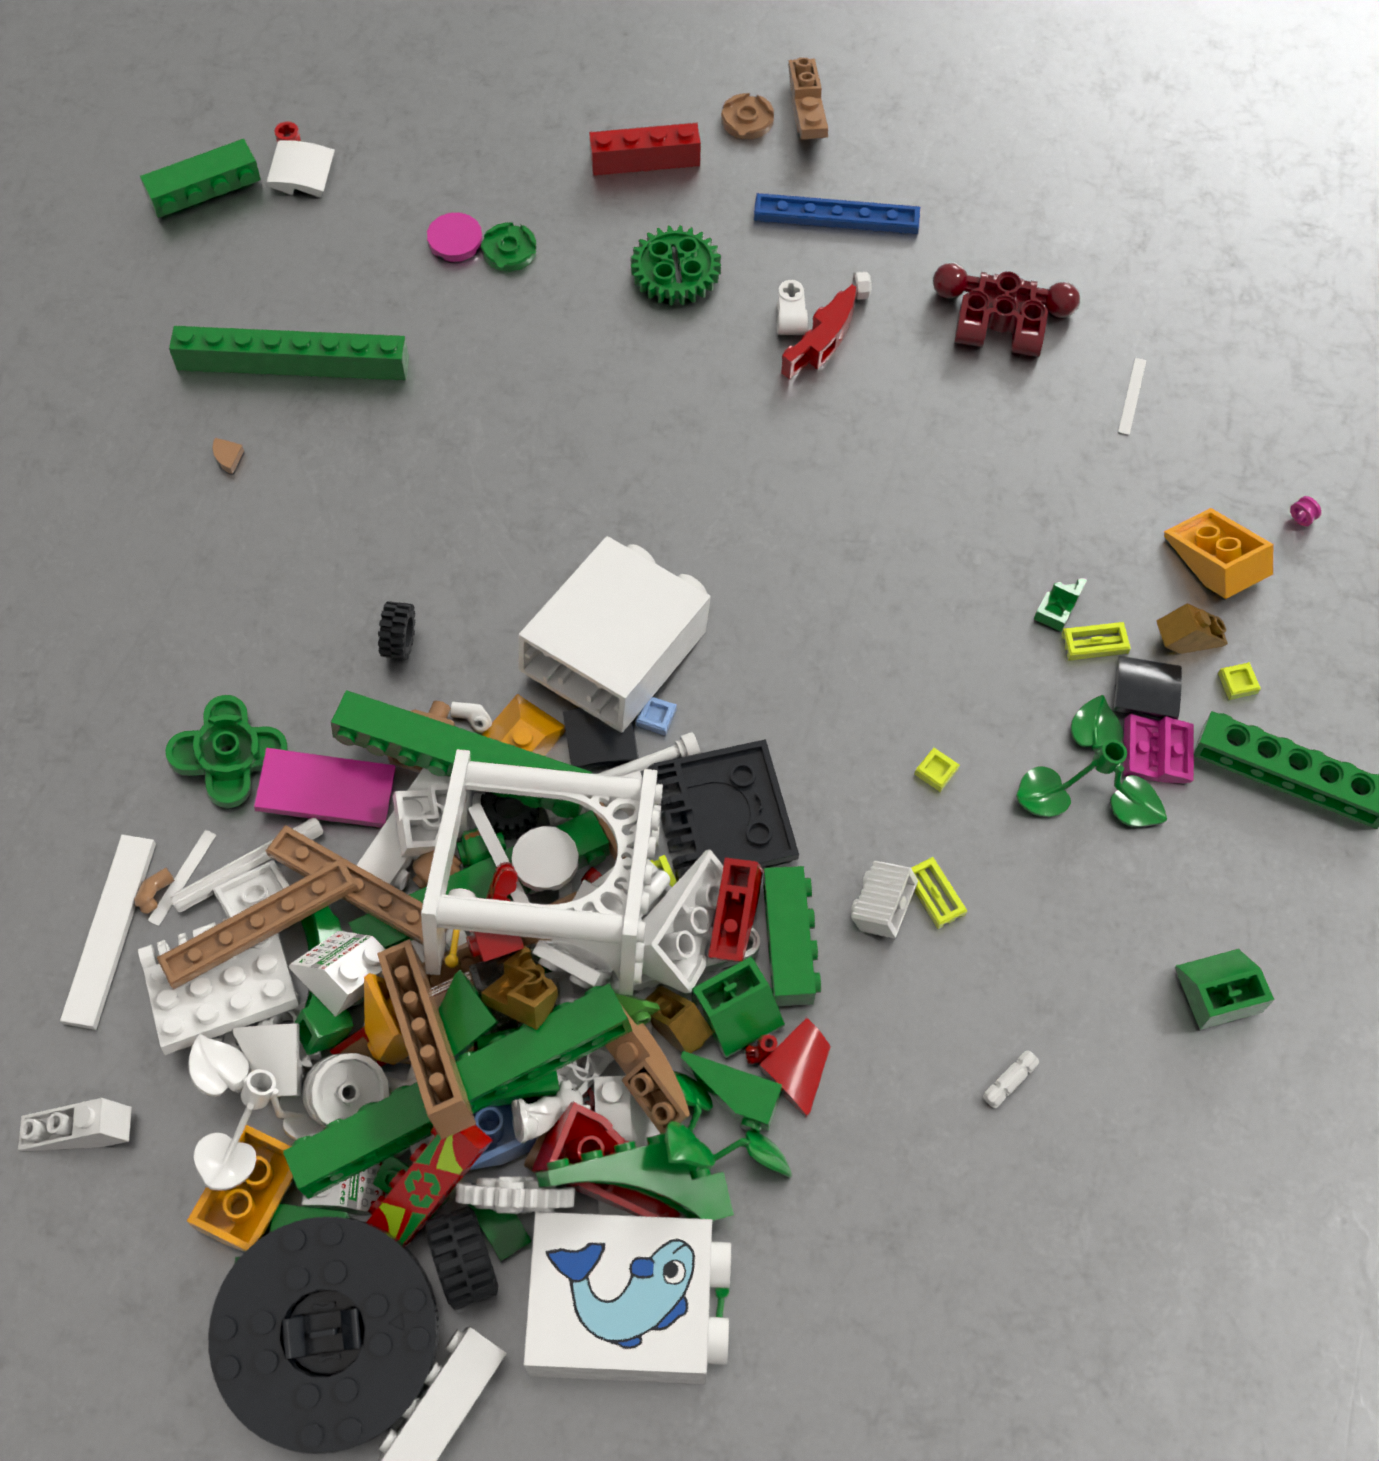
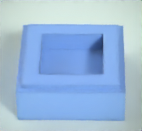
[636,697,677,736]

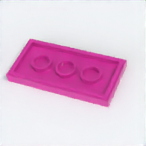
[254,748,396,828]

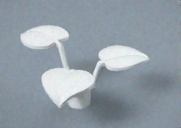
[188,1034,325,1191]

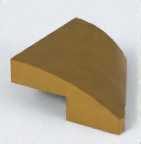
[481,946,558,1030]

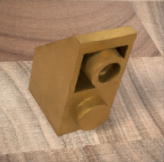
[1156,603,1228,654]

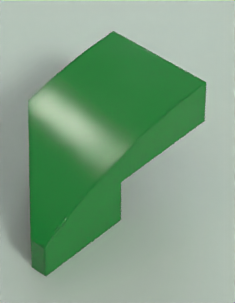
[1034,578,1087,632]
[467,1204,532,1261]

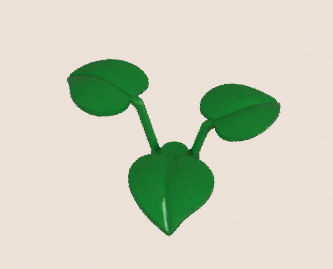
[1016,695,1167,827]
[665,1070,792,1179]

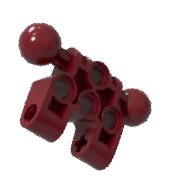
[933,263,1080,357]

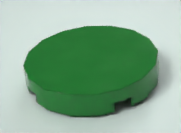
[481,222,537,272]

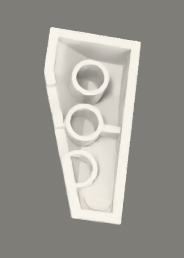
[642,850,723,993]
[594,1076,660,1216]

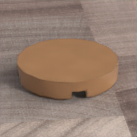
[721,93,774,140]

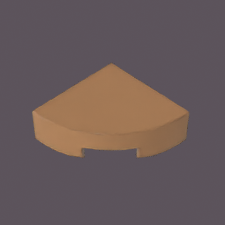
[213,438,244,474]

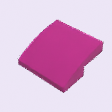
[1123,714,1194,783]

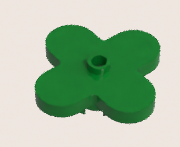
[165,695,288,808]

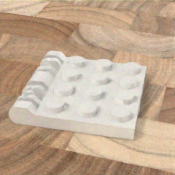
[138,918,300,1055]

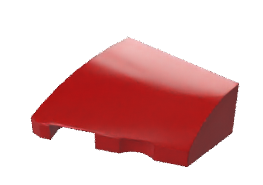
[759,1018,831,1118]

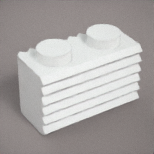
[851,861,918,939]

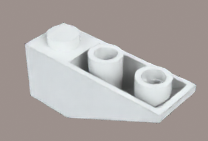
[18,1098,131,1152]

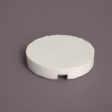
[512,826,579,892]

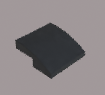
[1113,656,1182,720]
[563,708,639,770]

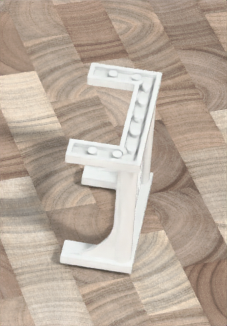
[421,749,663,996]

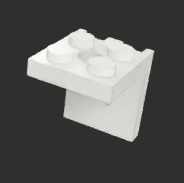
[533,880,644,989]

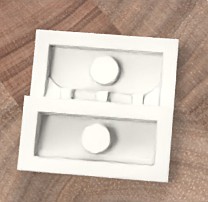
[265,140,334,198]

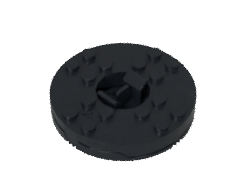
[208,1217,440,1454]

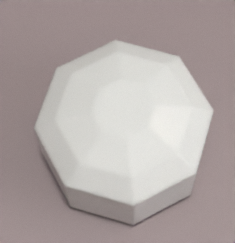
[852,271,872,300]

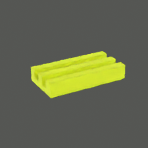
[1062,622,1131,661]
[911,857,967,929]

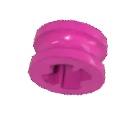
[1290,496,1322,527]

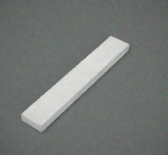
[60,835,156,1030]

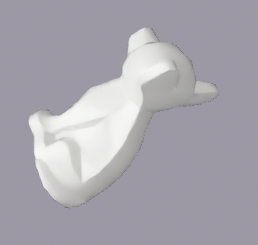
[512,1079,590,1143]

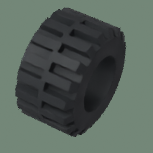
[425,1206,498,1310]

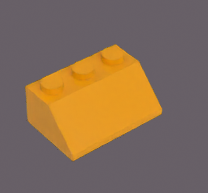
[187,1125,294,1252]

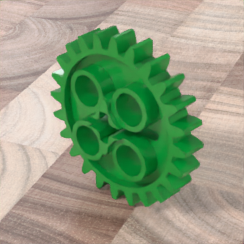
[631,225,721,305]

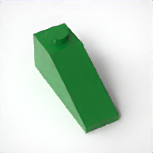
[681,1051,782,1133]

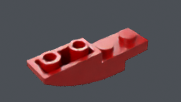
[781,284,857,380]

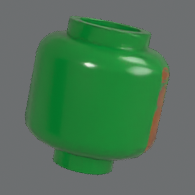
[456,828,507,867]

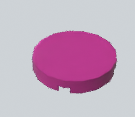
[427,212,483,262]

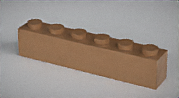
[377,939,476,1139]

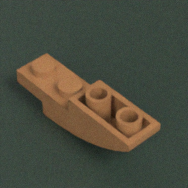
[788,57,828,139]
[605,1005,690,1134]

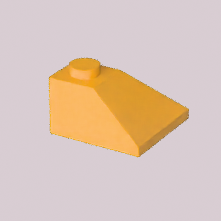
[482,694,566,756]
[364,973,409,1065]

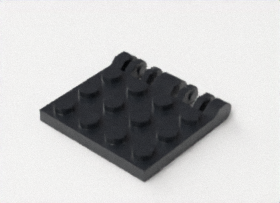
[648,739,799,882]

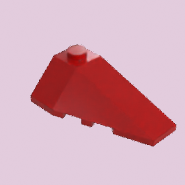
[532,1102,677,1218]

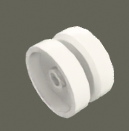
[302,1053,389,1128]

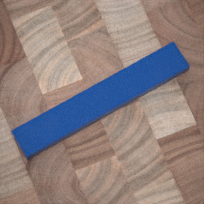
[754,193,920,234]

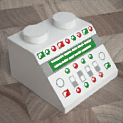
[289,931,386,1017]
[302,1133,384,1216]

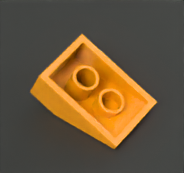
[1164,508,1274,599]

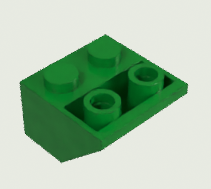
[1175,949,1274,1030]
[692,956,785,1059]

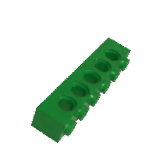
[1194,711,1379,829]

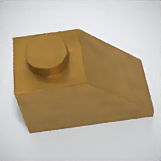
[644,985,714,1053]

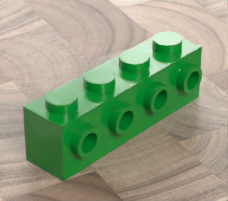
[140,138,261,218]
[762,866,821,1006]

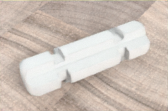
[983,1050,1039,1108]

